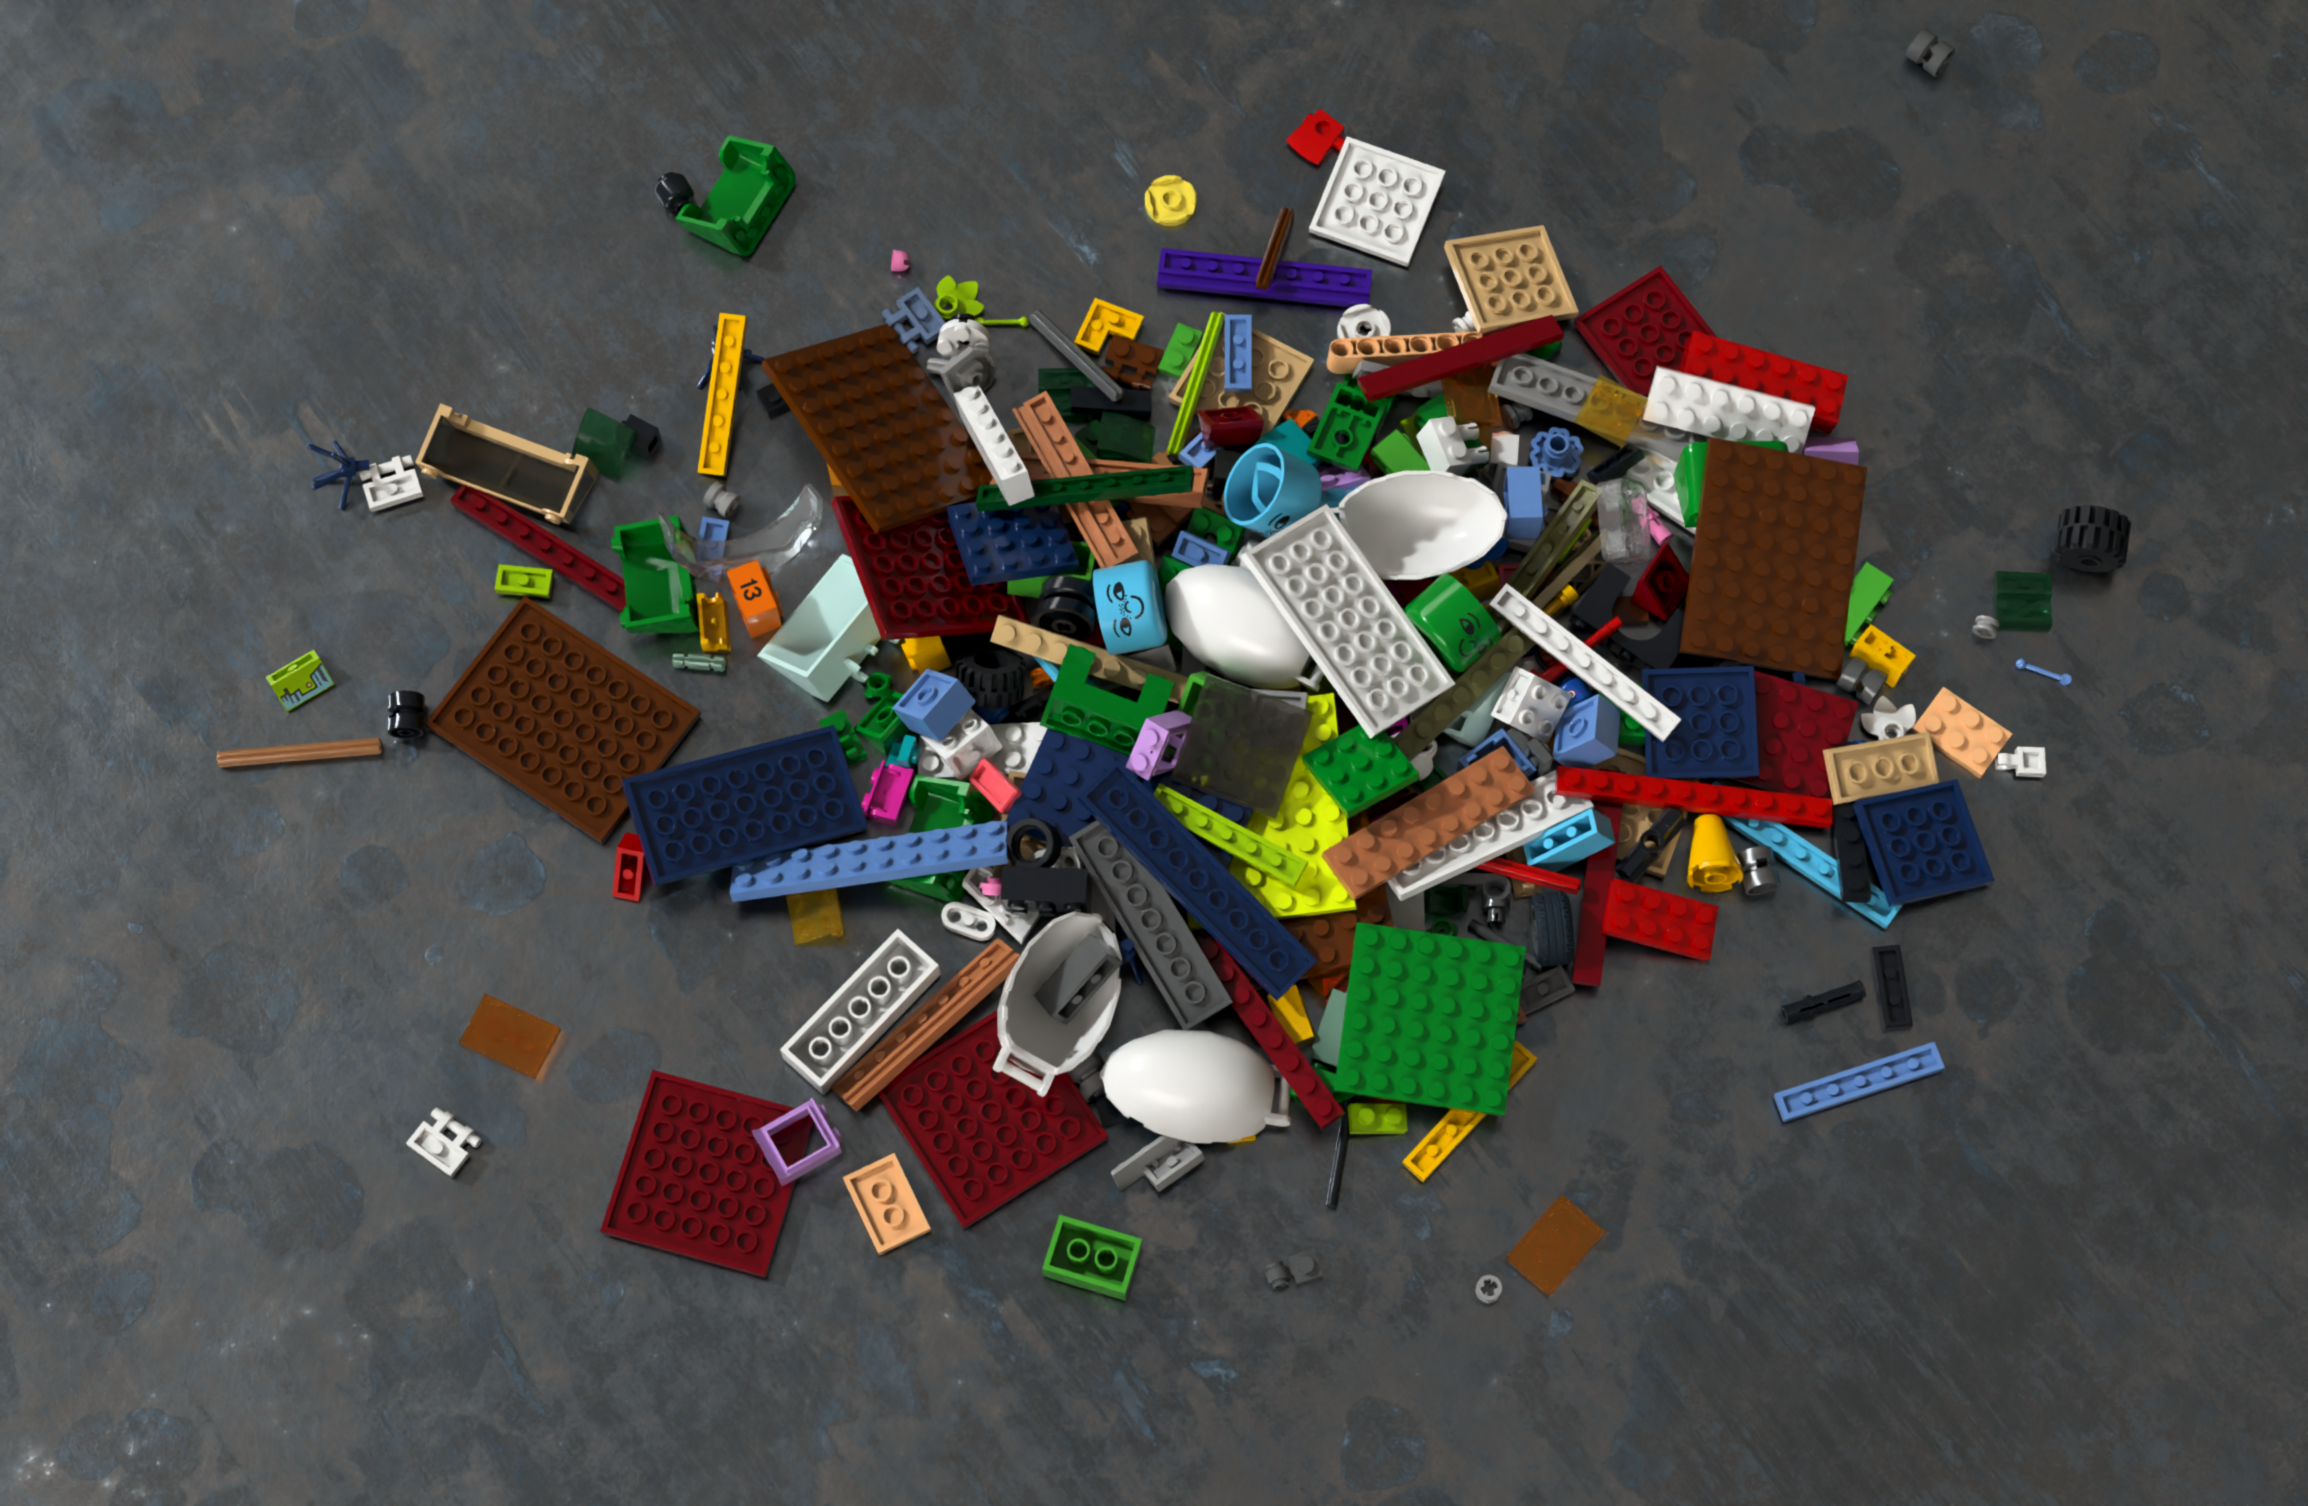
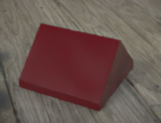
[1198,406,1264,449]
[1631,543,1689,620]

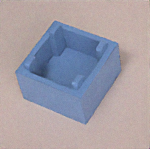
[1503,466,1548,539]
[892,668,976,742]
[1553,694,1621,769]
[1457,728,1537,782]

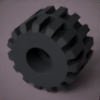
[2054,505,2131,572]

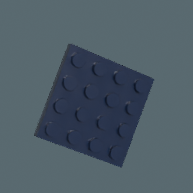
[946,502,1079,586]
[1642,666,1759,780]
[1853,779,1995,907]

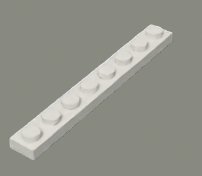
[1489,583,1681,743]

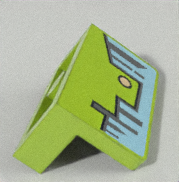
[266,649,334,711]

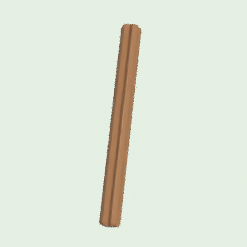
[216,738,382,767]

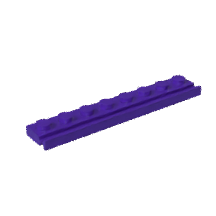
[1157,248,1372,307]

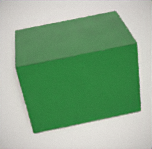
[854,689,909,756]

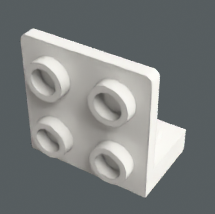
[1491,666,1572,743]
[921,709,1003,781]

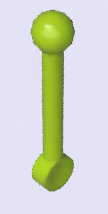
[975,316,1029,327]

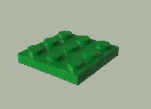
[1302,725,1419,819]

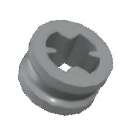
[1972,615,2000,639]
[1475,1275,1502,1303]

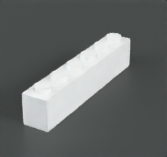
[954,384,1034,506]

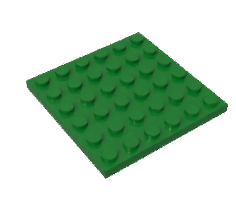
[1334,922,1526,1117]

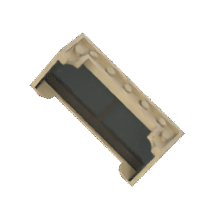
[415,403,599,525]

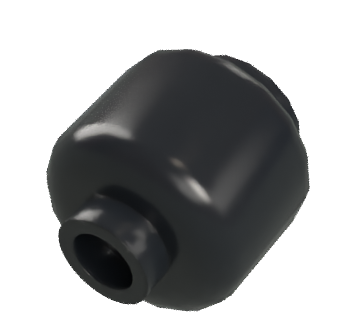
[655,172,694,212]

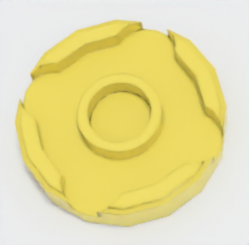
[1145,175,1197,226]

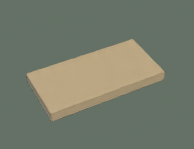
[1823,731,1940,805]

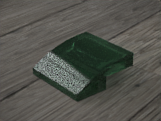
[1038,368,1093,423]
[572,407,637,480]
[1097,411,1156,464]
[1994,571,2053,630]

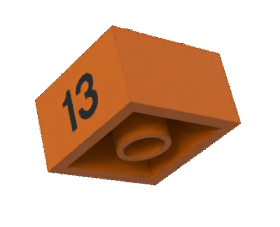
[726,560,784,638]

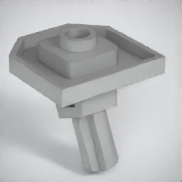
[927,346,997,408]

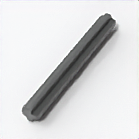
[1029,310,1124,402]

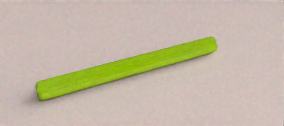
[1167,312,1225,458]

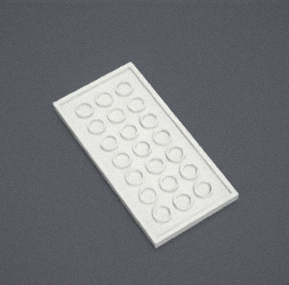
[1241,504,1455,739]

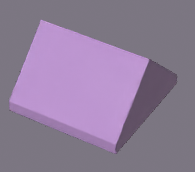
[1802,437,1859,465]

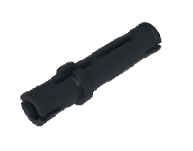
[1780,980,1866,1023]

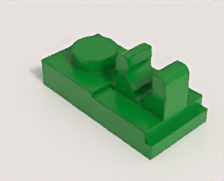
[819,709,868,768]

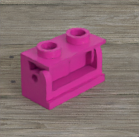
[862,760,915,828]

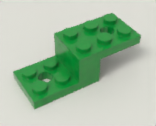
[1307,374,1397,474]
[1157,506,1246,653]

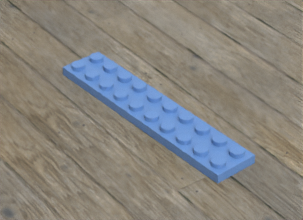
[730,820,1009,902]

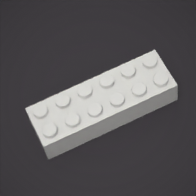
[780,929,941,1095]

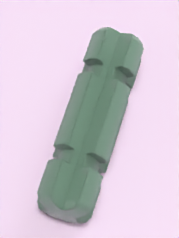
[672,651,727,672]

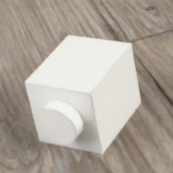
[1488,431,1519,474]

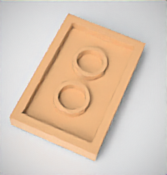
[1911,687,2013,779]
[842,1153,931,1256]

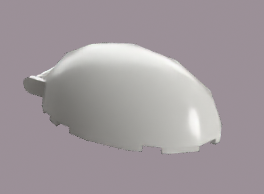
[1330,471,1507,580]
[1163,564,1324,692]
[993,911,1122,1097]
[1100,1030,1291,1144]

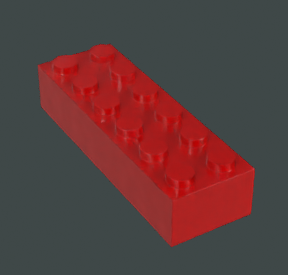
[1680,331,1848,435]

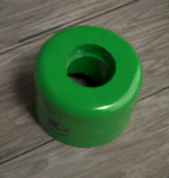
[1404,573,1502,673]

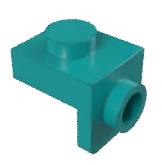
[886,735,921,770]

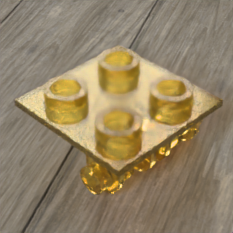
[1574,375,1648,447]
[786,888,845,946]

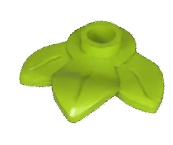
[934,275,984,320]

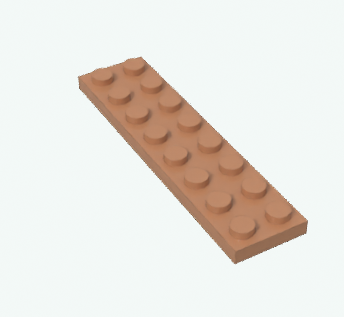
[1322,746,1535,901]

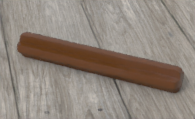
[1255,207,1295,291]

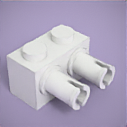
[1416,416,1489,476]

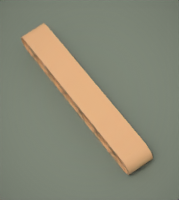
[1326,331,1499,374]

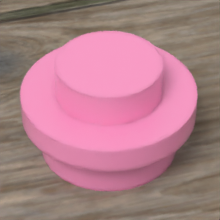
[979,877,1002,895]

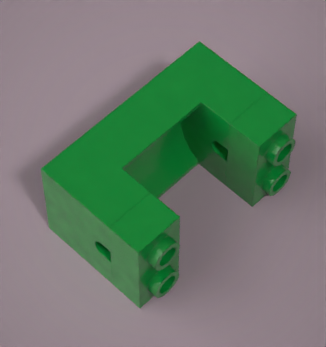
[1040,644,1174,757]

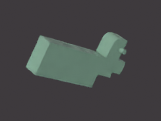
[1309,989,1347,1067]

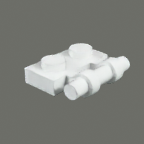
[359,455,423,512]
[406,1107,482,1178]

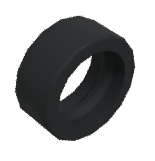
[1005,818,1062,868]

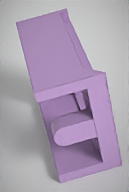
[1126,709,1203,781]
[752,1098,843,1187]

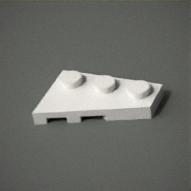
[962,866,1040,945]

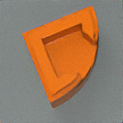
[1281,409,1318,428]

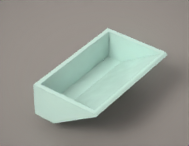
[757,554,901,702]

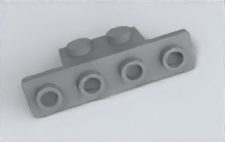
[1111,1135,1205,1192]

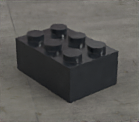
[1001,866,1093,917]

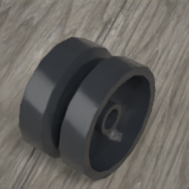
[1035,576,1097,641]

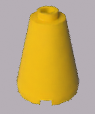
[1687,813,1744,893]

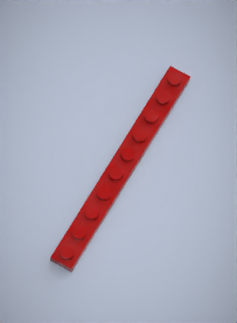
[1555,766,1832,829]

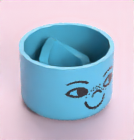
[1224,443,1322,539]
[1093,560,1167,656]

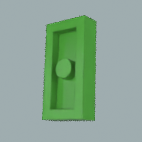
[1158,323,1203,380]

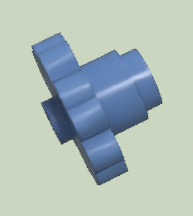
[1528,427,1584,481]

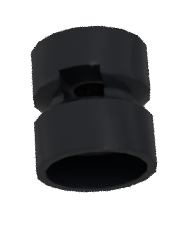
[388,690,425,739]

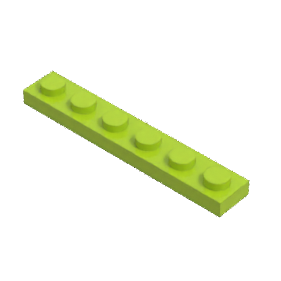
[1153,783,1308,888]

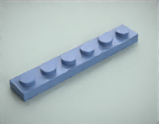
[1774,1042,1945,1122]

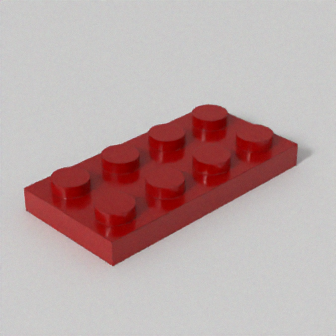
[1602,878,1719,961]

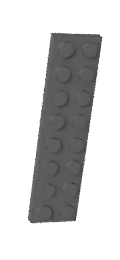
[1069,820,1234,1030]

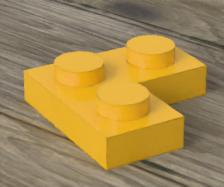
[1074,298,1144,356]

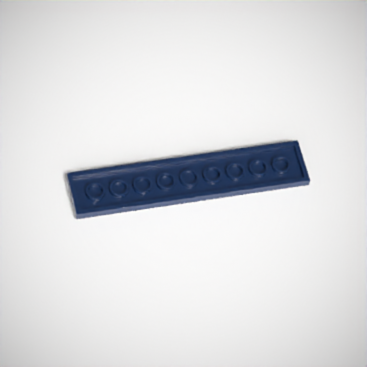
[1077,759,1317,1001]

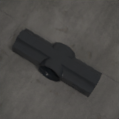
[1615,807,1687,883]

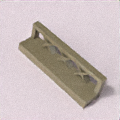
[1529,529,1620,620]

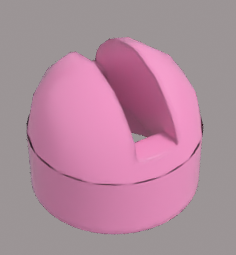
[891,250,911,272]

